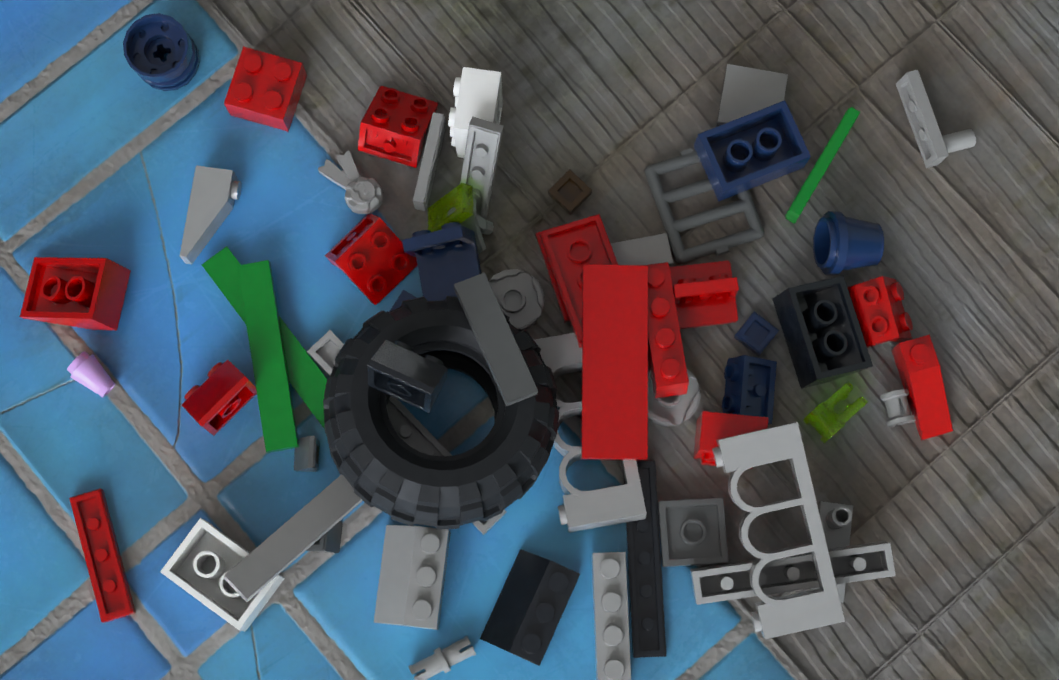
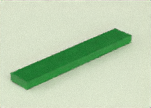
[237,260,299,453]

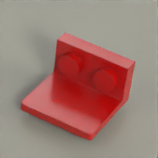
[358,86,438,168]
[325,213,418,305]

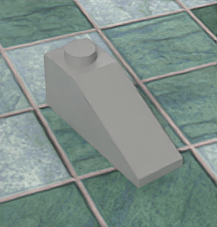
[180,166,241,265]

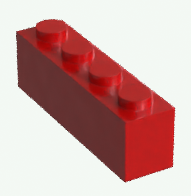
[648,262,689,398]

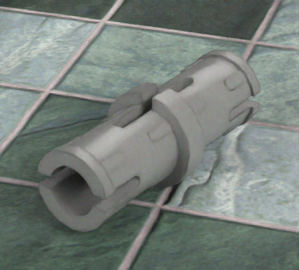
[408,636,477,680]

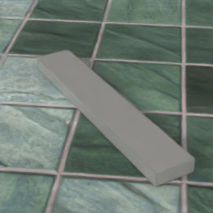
[224,474,363,602]

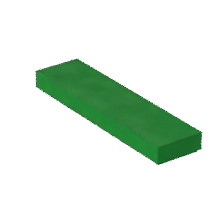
[785,107,860,224]

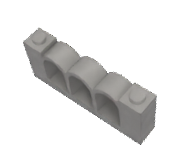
[534,333,647,533]
[712,422,845,639]

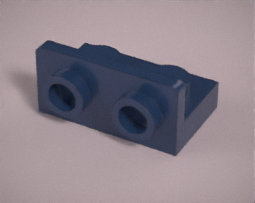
[722,355,777,425]

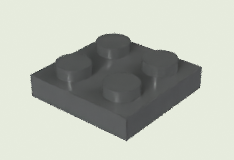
[658,498,729,567]

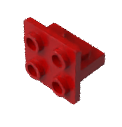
[669,260,739,329]

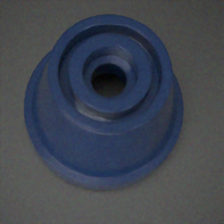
[813,211,884,275]

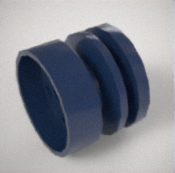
[123,13,200,91]

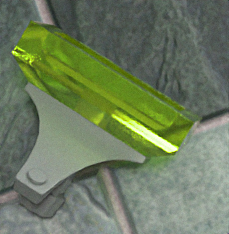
[428,183,494,254]

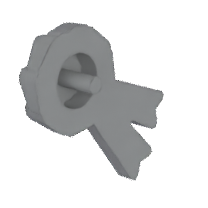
[318,150,384,214]

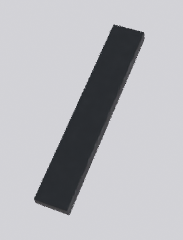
[623,461,666,658]

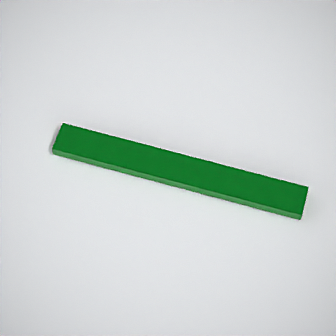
[201,246,327,429]

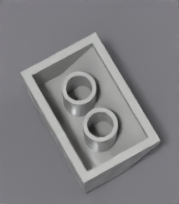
[374,525,451,630]

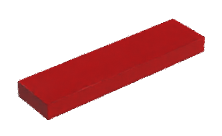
[69,488,136,623]

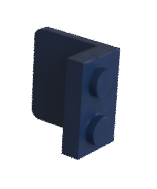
[402,222,482,301]

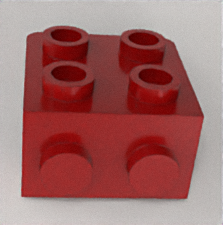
[847,276,913,348]

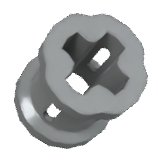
[880,389,916,427]

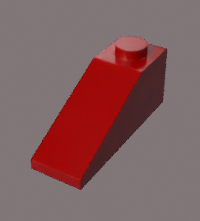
[891,334,953,441]

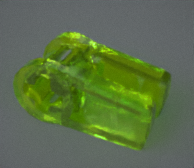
[803,381,868,444]

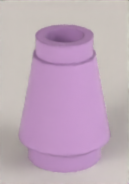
[67,351,116,398]

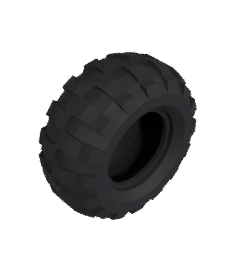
[323,295,559,530]

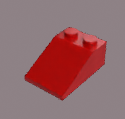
[20,257,131,331]

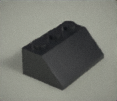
[772,276,873,389]
[480,549,580,666]

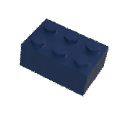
[694,100,811,202]

